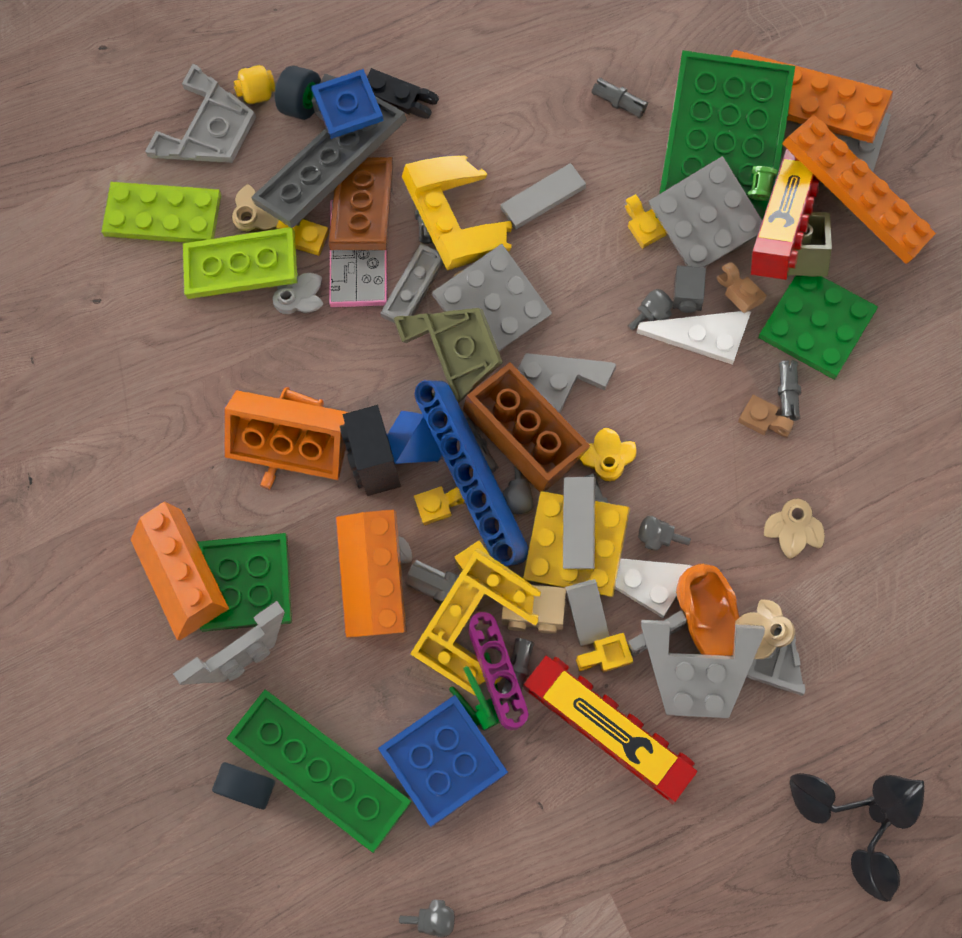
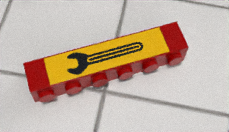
[751,148,820,280]
[523,655,698,805]

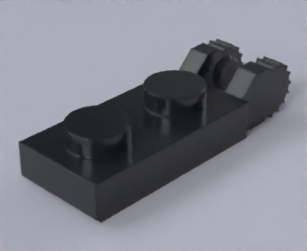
[367,68,439,119]

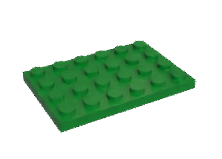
[655,50,795,221]

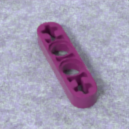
[468,612,529,730]

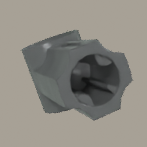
[405,560,459,605]

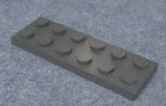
[251,96,407,228]

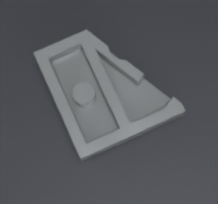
[747,626,806,696]

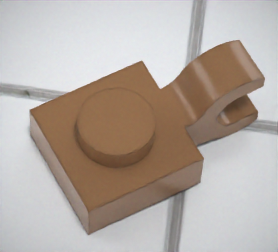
[717,262,767,313]
[738,395,794,438]

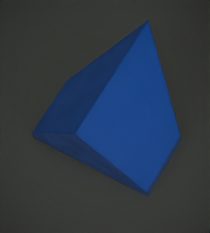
[387,411,442,464]

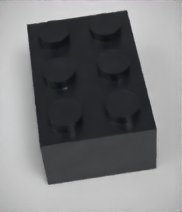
[340,404,401,496]

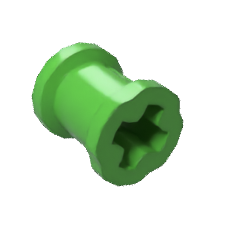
[748,166,777,201]

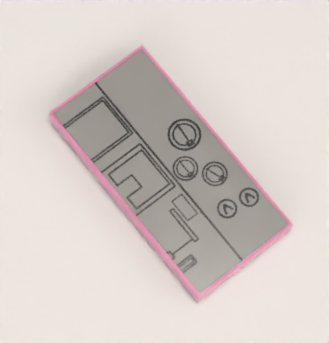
[329,200,387,307]

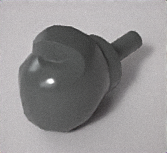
[628,289,673,331]
[502,466,533,514]
[638,516,691,550]
[399,900,455,937]

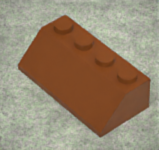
[463,362,590,492]

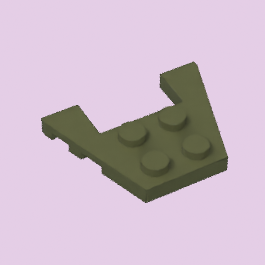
[394,308,503,415]

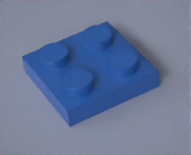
[311,69,383,139]

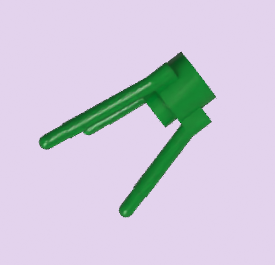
[449,652,503,730]

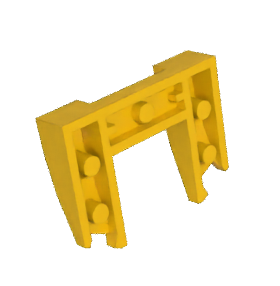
[402,155,512,271]
[410,548,541,696]

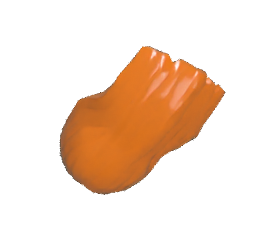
[676,563,739,656]

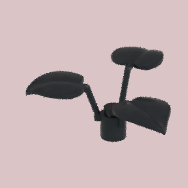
[790,773,924,902]

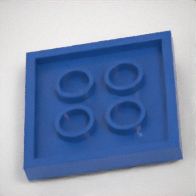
[378,695,508,828]

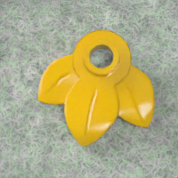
[580,428,636,481]

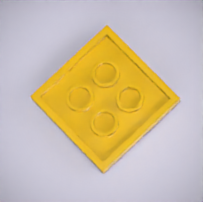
[523,491,630,597]

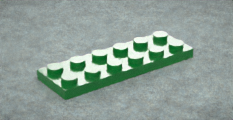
[226,689,412,853]

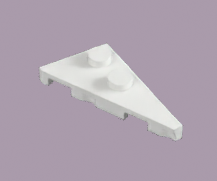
[637,311,751,365]
[615,559,692,618]

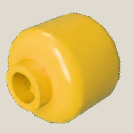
[233,65,275,105]

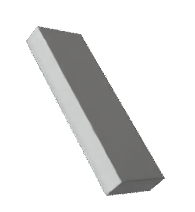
[500,163,586,230]
[380,243,443,323]
[563,477,595,569]

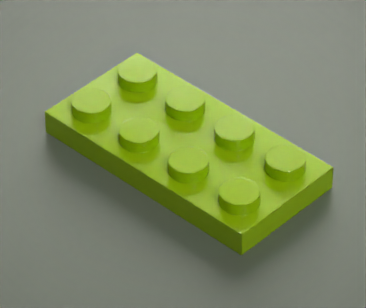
[101,182,221,243]
[183,227,298,299]

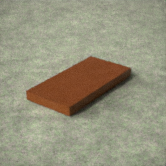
[329,157,393,250]

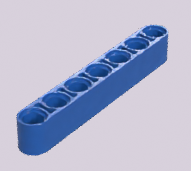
[414,380,529,567]

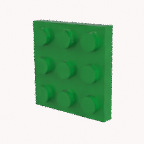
[758,275,878,380]
[197,533,292,632]

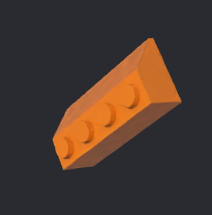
[225,390,348,480]
[131,501,229,641]
[336,509,407,637]

